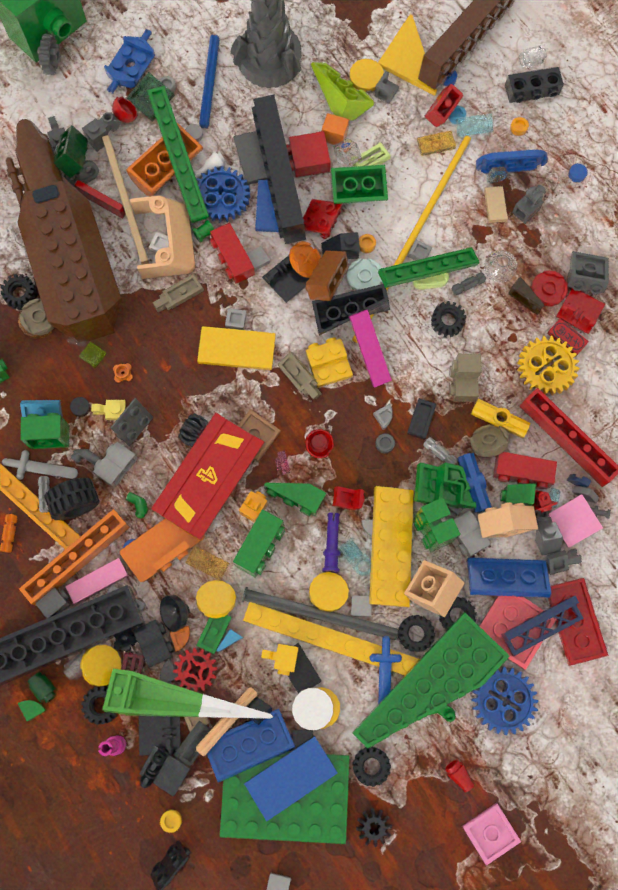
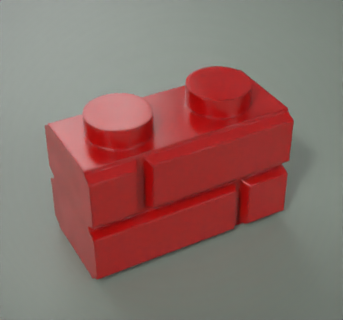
[424,84,464,127]

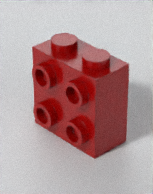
[286,131,331,178]

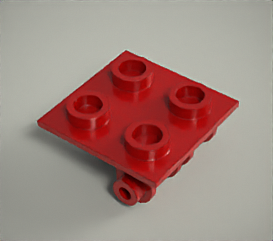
[303,199,342,239]
[556,288,605,334]

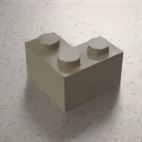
[449,353,482,402]

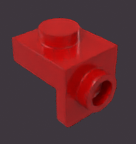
[332,486,365,511]

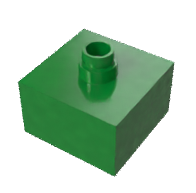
[0,0,87,63]

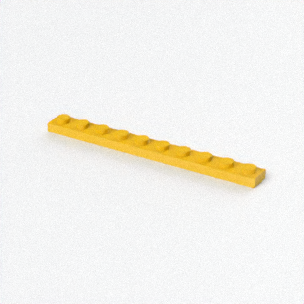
[243,602,420,676]

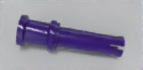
[322,512,341,573]

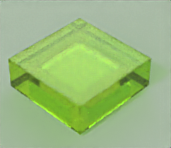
[79,342,106,368]

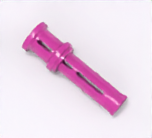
[99,735,127,756]

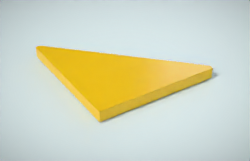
[378,14,437,96]

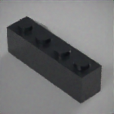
[312,284,390,336]

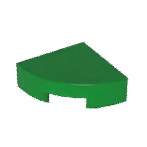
[18,700,47,722]

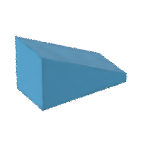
[216,629,243,652]

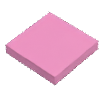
[549,495,603,548]
[462,803,521,865]

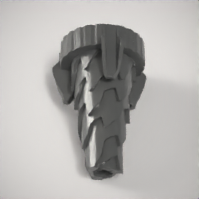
[231,0,302,88]

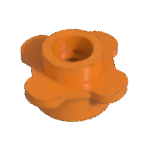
[113,363,133,383]

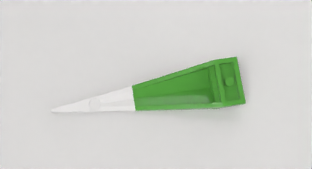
[103,669,273,718]

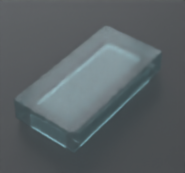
[456,113,493,137]

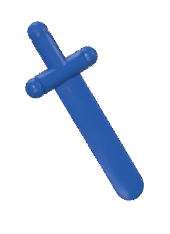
[369,636,402,704]

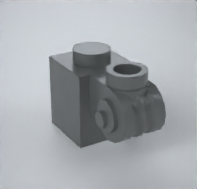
[82,112,121,152]
[512,185,546,224]
[535,511,563,555]

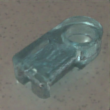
[339,538,371,576]

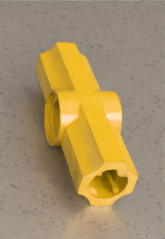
[471,399,530,438]

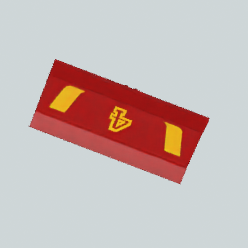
[151,412,265,540]

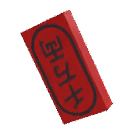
[547,319,589,356]

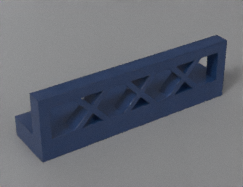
[501,596,584,656]

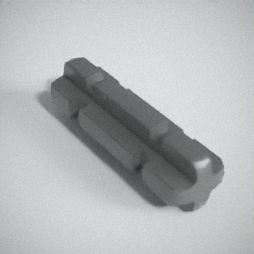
[451,272,486,295]

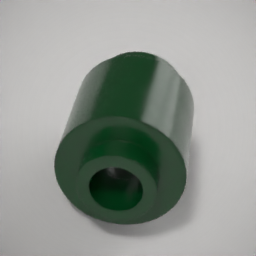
[27,672,57,703]

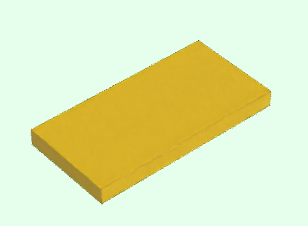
[197,326,276,370]

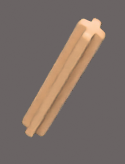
[196,687,257,756]

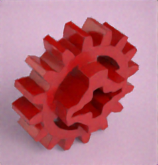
[173,648,218,692]

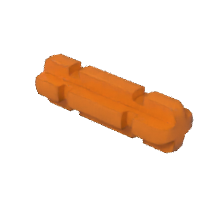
[0,514,17,553]

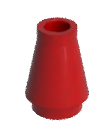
[445,759,474,792]

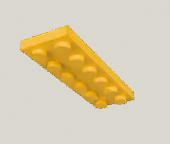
[369,486,414,607]

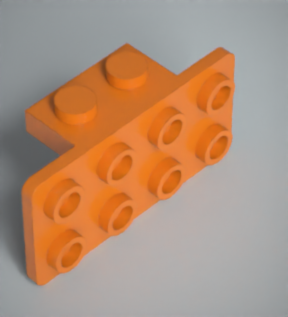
[120,518,205,582]

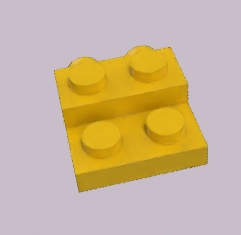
[306,337,353,388]

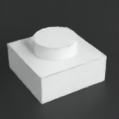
[149,232,169,252]

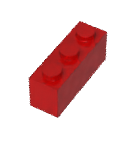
[209,222,255,284]
[493,452,557,489]

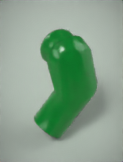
[428,704,456,722]

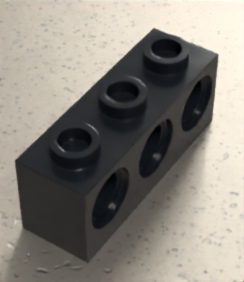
[505,67,564,103]

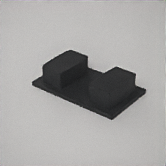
[288,643,322,694]

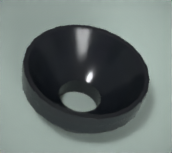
[160,595,190,632]

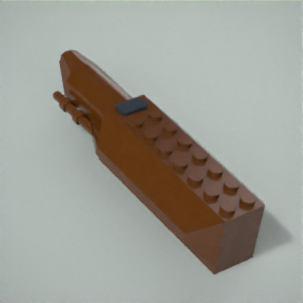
[5,119,122,344]

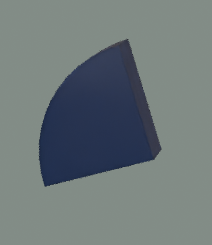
[567,474,592,488]

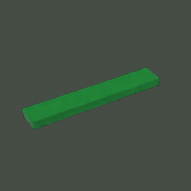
[378,247,480,288]

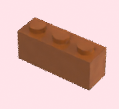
[306,251,349,301]

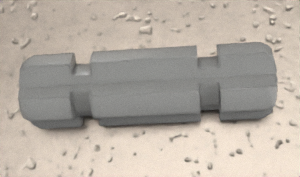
[423,437,457,465]
[38,476,50,513]

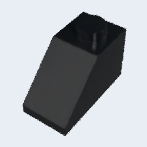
[321,232,360,259]

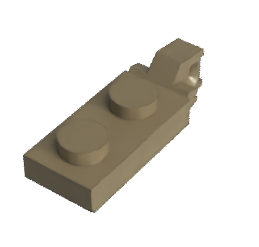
[153,274,204,312]
[277,352,322,399]

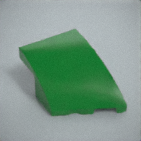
[414,462,476,509]

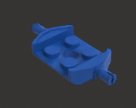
[104,29,155,94]

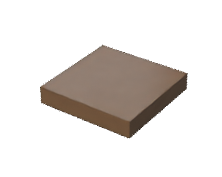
[238,409,281,462]

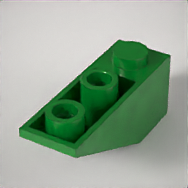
[264,483,326,516]

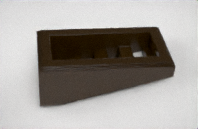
[508,277,544,315]

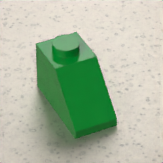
[500,484,536,506]

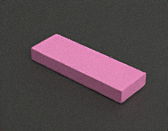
[65,558,129,605]

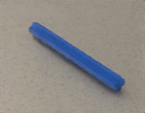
[199,35,220,129]

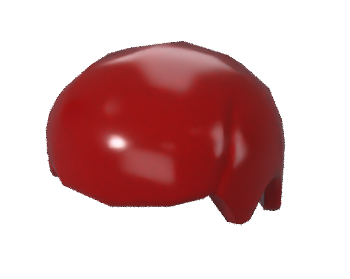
[112,96,138,123]
[305,429,334,459]

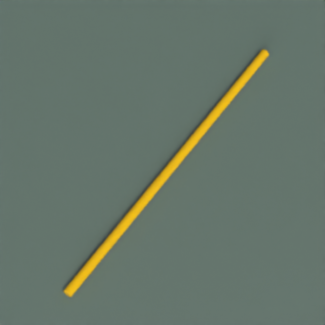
[352,135,471,343]

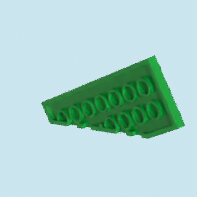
[352,612,510,749]

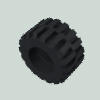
[44,478,100,520]

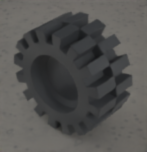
[0,274,38,310]
[431,301,466,338]
[439,597,477,631]
[398,615,435,652]
[81,686,117,725]
[353,747,391,787]

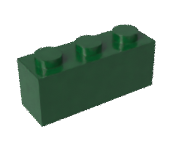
[54,125,88,178]

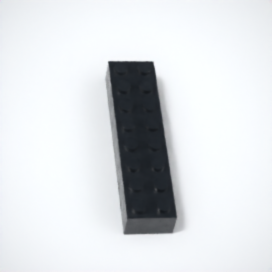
[251,94,306,244]
[0,585,145,686]

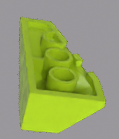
[311,62,375,121]

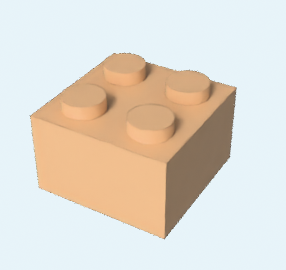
[478,503,538,538]
[404,560,464,617]

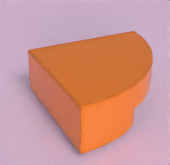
[169,625,190,652]

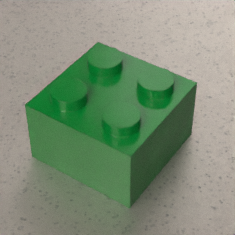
[21,413,70,449]

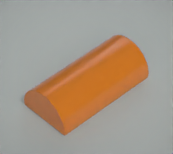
[126,123,203,197]

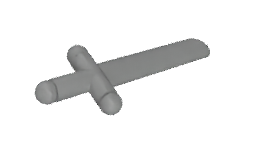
[2,450,78,480]

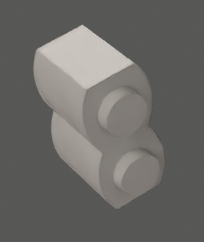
[93,442,138,488]
[454,511,491,558]

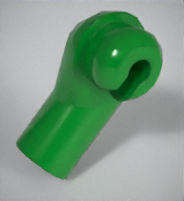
[126,492,148,519]

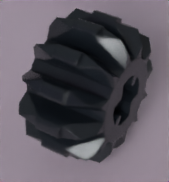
[178,413,208,447]
[356,808,392,847]

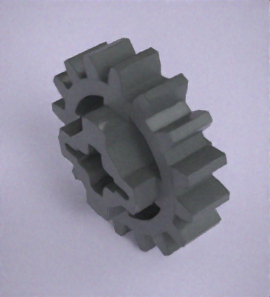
[37,34,61,75]

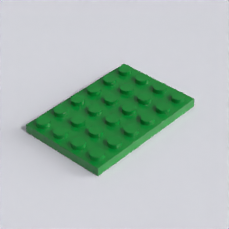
[220,752,349,844]

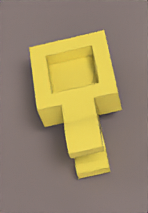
[91,400,126,420]

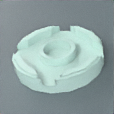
[347,258,382,291]

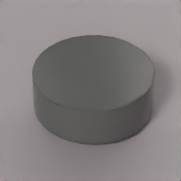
[375,434,395,454]

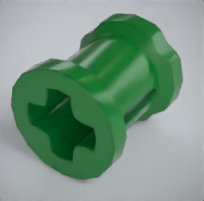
[192,220,214,243]

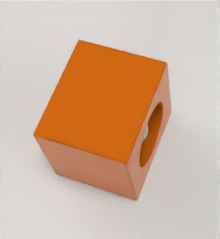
[321,113,349,147]

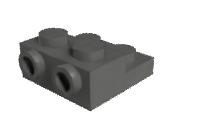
[567,251,609,294]

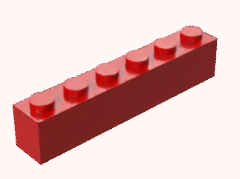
[519,388,618,487]

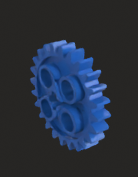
[196,166,250,223]
[471,667,539,735]

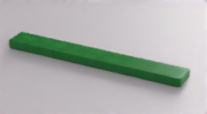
[147,86,209,223]

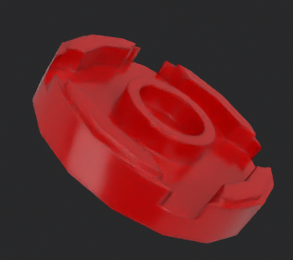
[531,270,568,307]

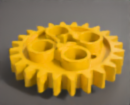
[517,336,580,396]

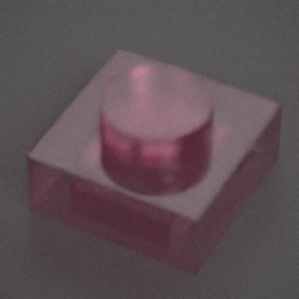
[275,451,290,475]

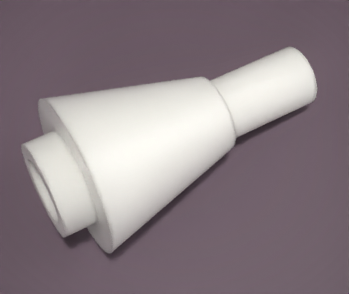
[195,151,225,178]

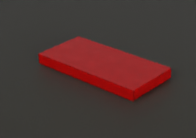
[548,578,609,666]

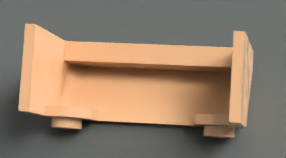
[130,196,195,279]

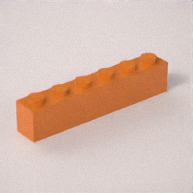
[19,509,130,606]

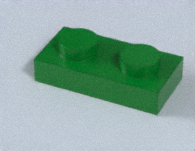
[196,615,232,654]

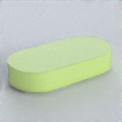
[412,273,449,290]

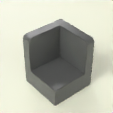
[375,71,399,104]

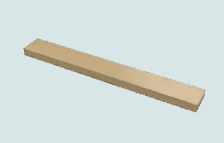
[102,135,149,265]

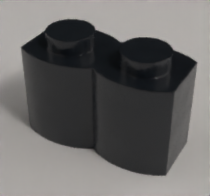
[133,620,175,668]

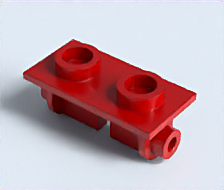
[532,490,558,512]

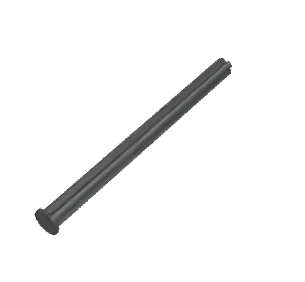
[242,587,399,640]

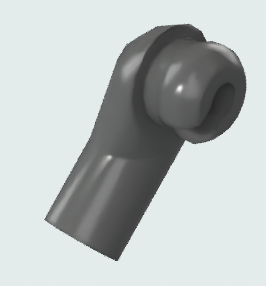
[71,449,100,465]

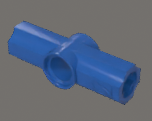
[457,453,492,513]

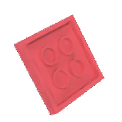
[479,596,556,670]

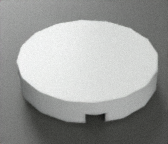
[292,688,333,730]

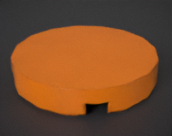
[289,241,321,278]

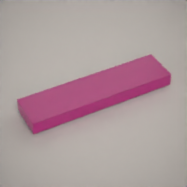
[349,310,392,387]

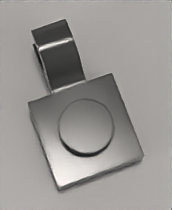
[47,116,65,150]
[546,549,582,575]

